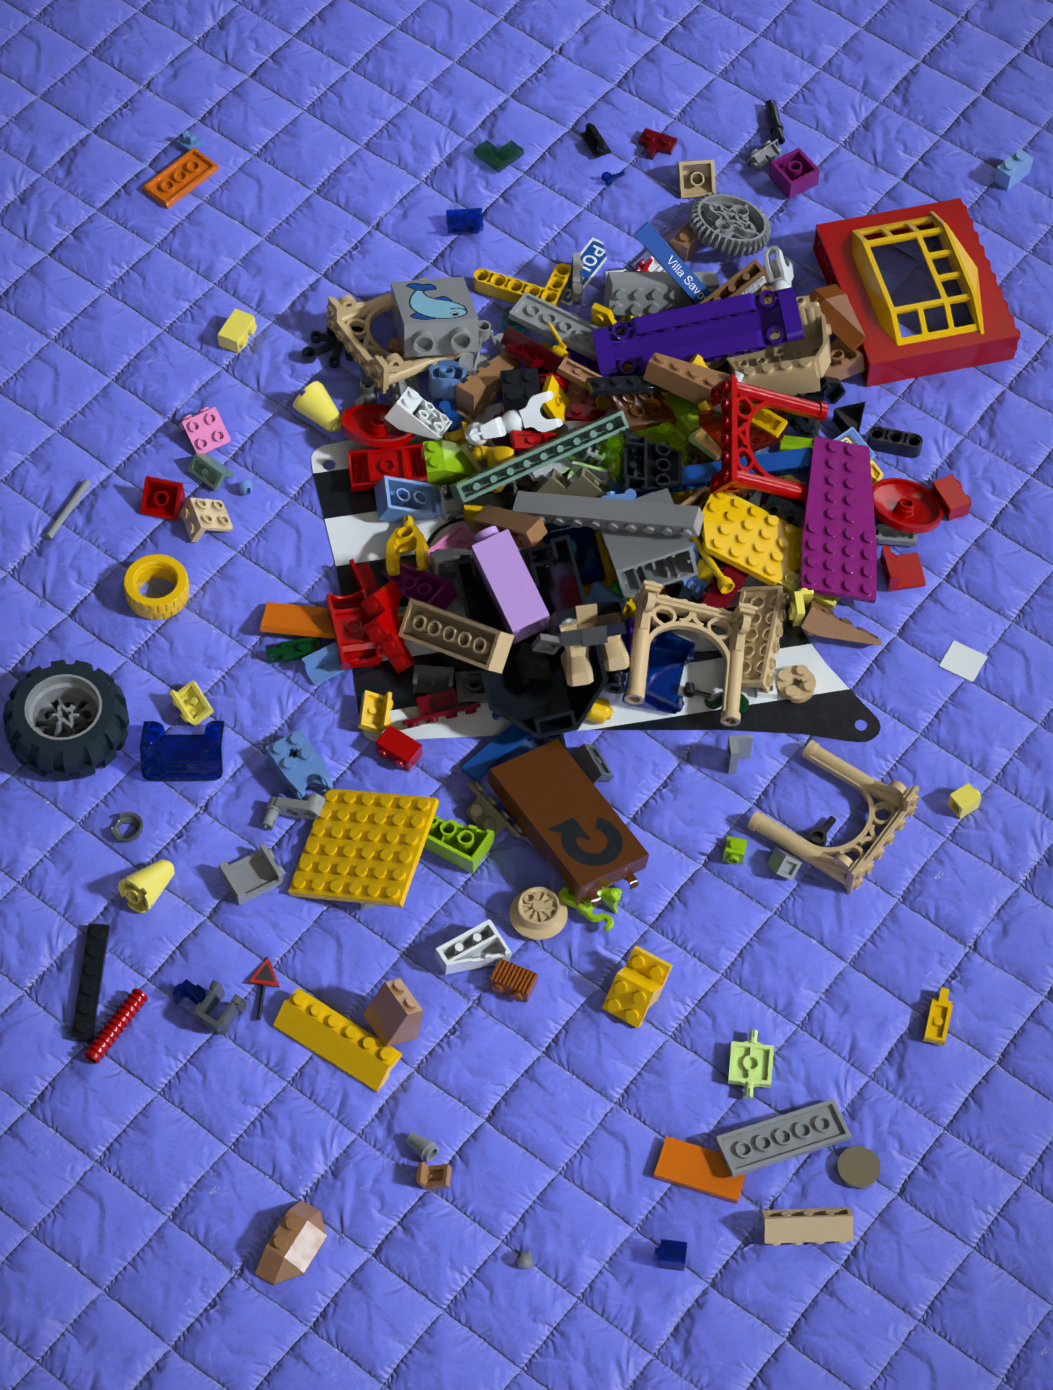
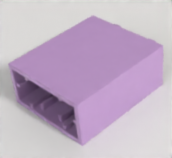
[472,526,550,645]

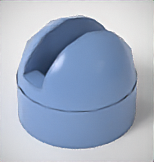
[237,480,253,495]

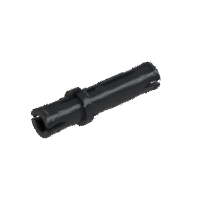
[765,100,785,145]

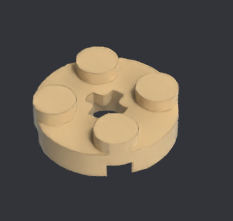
[776,665,816,703]

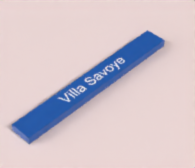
[634,222,711,304]

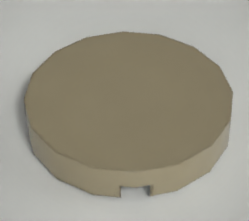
[837,1146,881,1189]

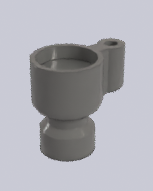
[354,378,378,406]

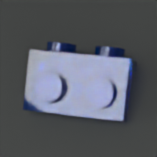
[446,208,484,235]

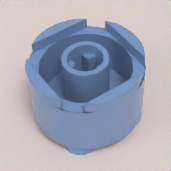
[428,360,466,401]

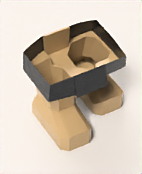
[555,602,630,687]

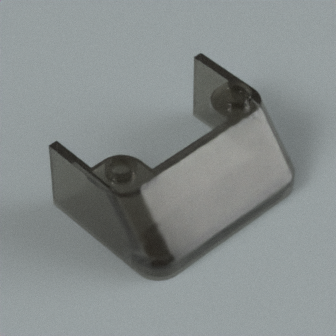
[436,480,517,521]

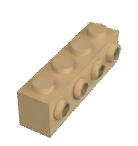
[762,1207,853,1246]

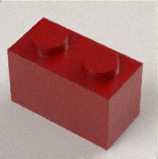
[931,474,971,521]
[375,724,423,772]

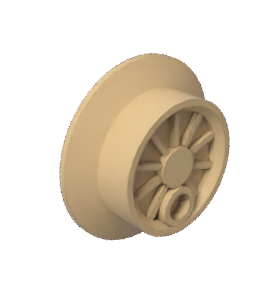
[509,887,568,940]

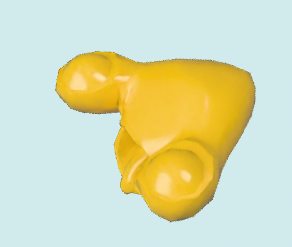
[471,445,514,493]

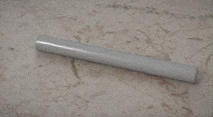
[45,479,91,540]

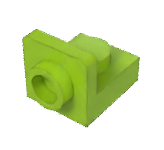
[722,836,748,865]

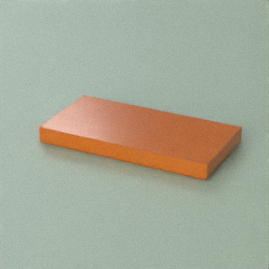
[142,147,219,209]
[260,602,335,639]
[653,1136,747,1203]

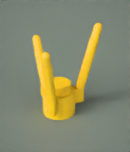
[541,322,569,358]

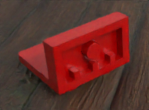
[879,546,926,591]

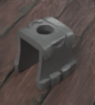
[195,980,247,1035]

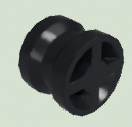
[605,670,626,694]

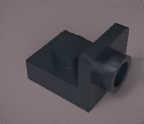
[814,376,846,404]

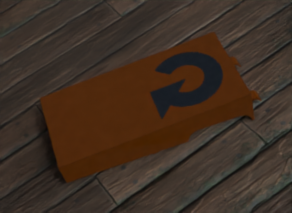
[488,739,649,907]

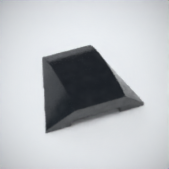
[620,428,682,493]

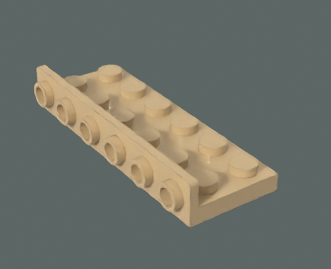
[722,585,789,693]

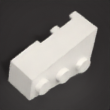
[435,919,512,975]

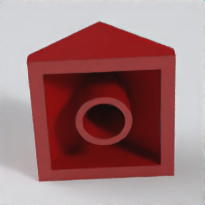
[140,476,186,521]

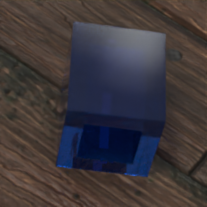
[654,1239,687,1271]

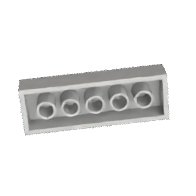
[603,272,720,315]

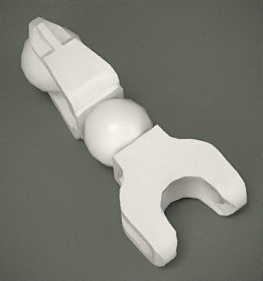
[764,245,794,291]
[465,391,563,446]

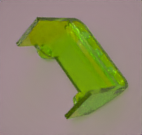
[598,422,688,484]

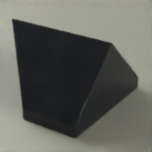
[832,401,866,434]

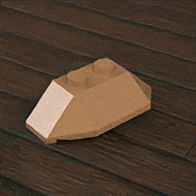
[255,1200,327,1285]

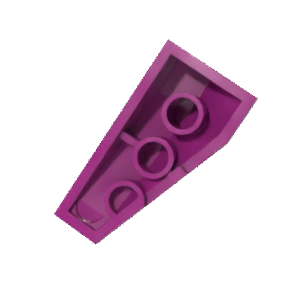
[381,562,457,610]

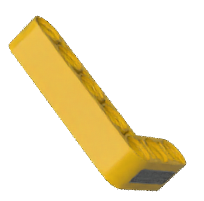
[473,263,571,307]

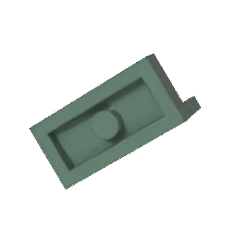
[187,454,234,490]

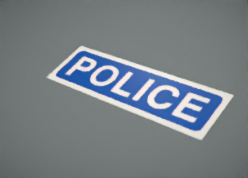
[561,237,607,306]

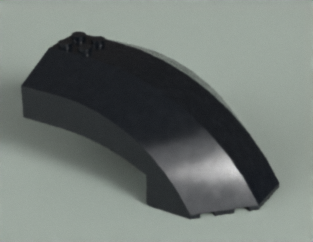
[454,535,608,739]

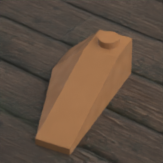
[801,600,882,646]

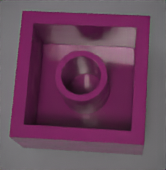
[769,148,820,199]

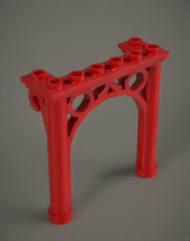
[710,374,828,502]

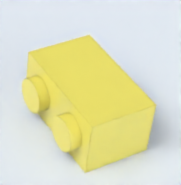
[217,308,257,353]

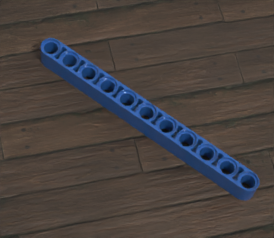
[607,448,813,498]

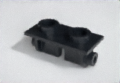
[580,123,611,158]

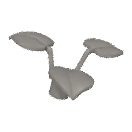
[459,320,508,376]

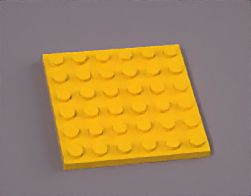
[288,788,439,908]

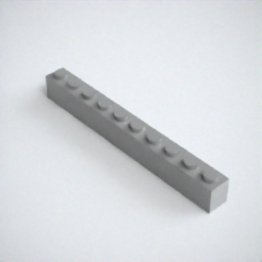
[512,491,704,538]

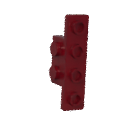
[501,327,564,372]
[401,689,481,729]

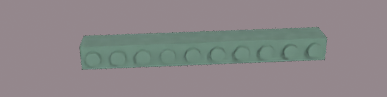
[449,410,629,504]

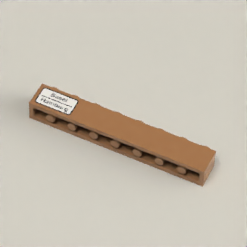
[699,259,770,304]

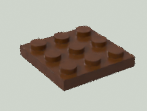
[606,393,677,431]

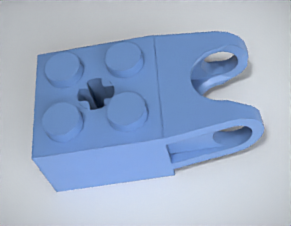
[265,729,333,800]

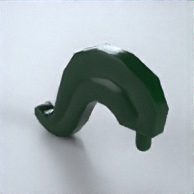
[704,693,749,714]

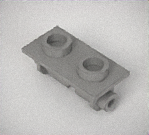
[746,139,782,169]

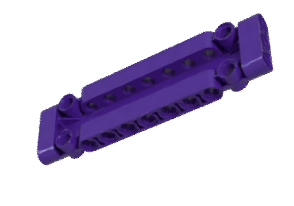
[592,287,804,377]

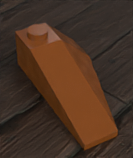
[809,284,867,352]

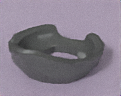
[111,812,143,842]

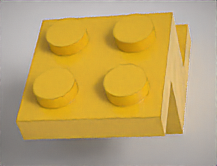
[602,945,673,1028]

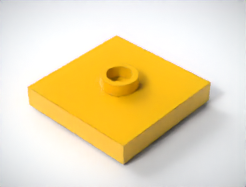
[541,375,570,429]

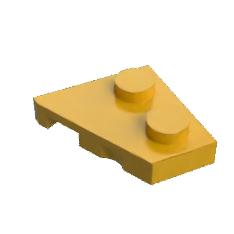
[591,303,620,336]

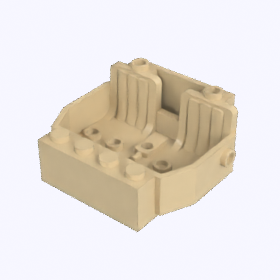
[727,295,832,395]

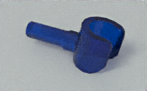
[601,171,625,186]

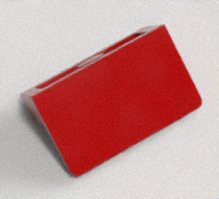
[349,559,379,597]

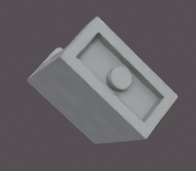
[219,843,284,905]

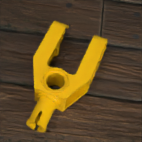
[386,515,428,576]

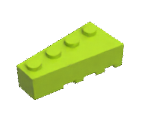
[424,815,494,874]

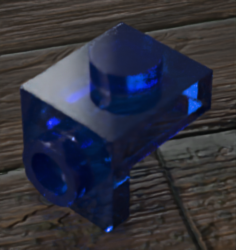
[172,979,206,1005]

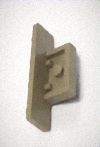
[465,780,527,840]

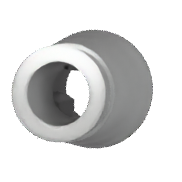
[406,1132,439,1162]

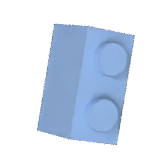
[994,149,1033,191]

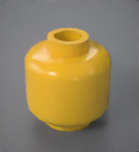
[585,697,613,724]

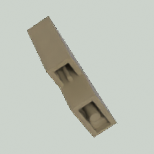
[529,466,610,498]

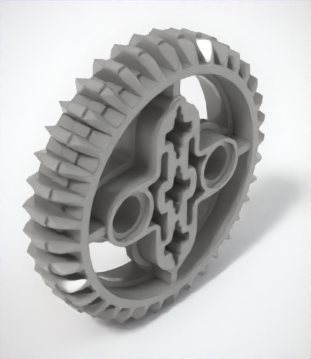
[688,192,771,257]

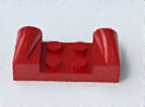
[347,444,427,492]
[325,590,383,669]

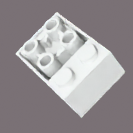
[384,387,452,440]

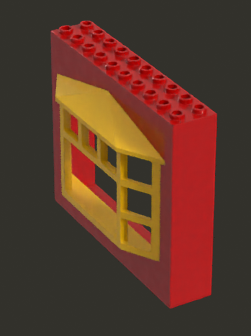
[813,198,1021,387]

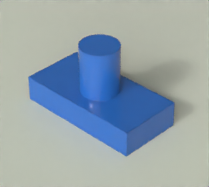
[431,399,465,432]

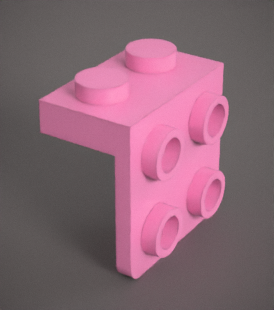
[178,407,230,454]

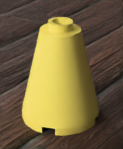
[293,381,341,433]
[118,859,175,914]

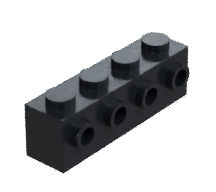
[763,494,805,529]

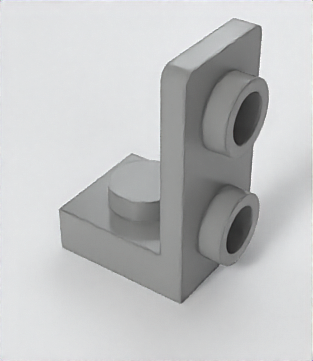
[532,612,562,655]

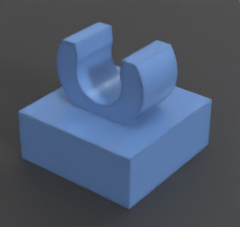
[177,130,202,152]
[685,576,709,601]

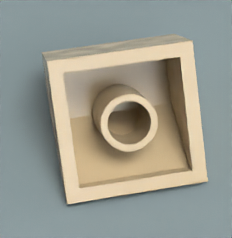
[676,158,716,198]

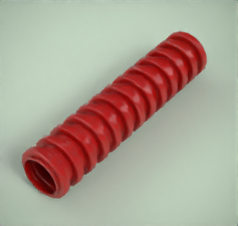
[84,988,148,1064]

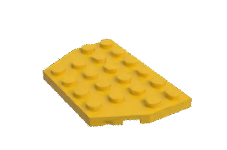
[702,491,802,586]

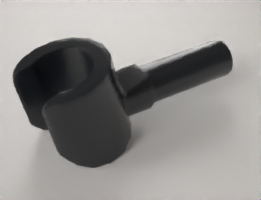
[684,682,712,698]

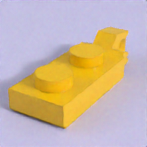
[923,987,953,1046]

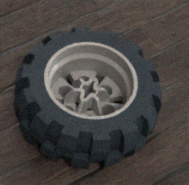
[3,660,129,781]

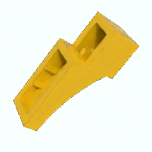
[739,402,788,438]

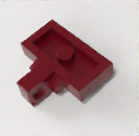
[638,128,678,160]
[565,392,606,422]

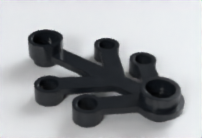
[302,326,364,369]

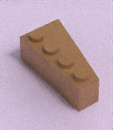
[456,352,520,419]
[472,504,547,548]

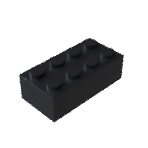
[499,368,543,448]

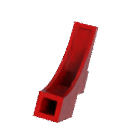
[360,579,415,673]

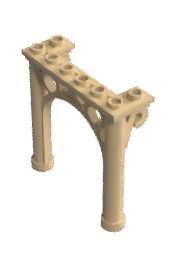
[326,277,476,394]
[624,580,758,727]
[747,740,920,895]

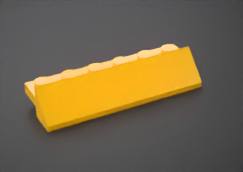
[273,987,402,1092]

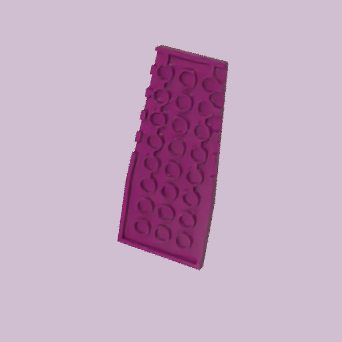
[799,437,877,604]

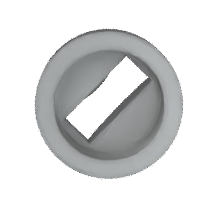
[516,1250,534,1269]

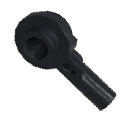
[807,816,836,847]

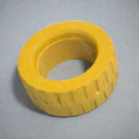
[123,554,190,620]

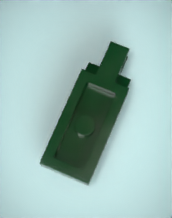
[266,637,322,663]

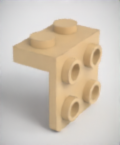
[180,498,233,542]

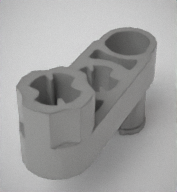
[260,793,326,830]

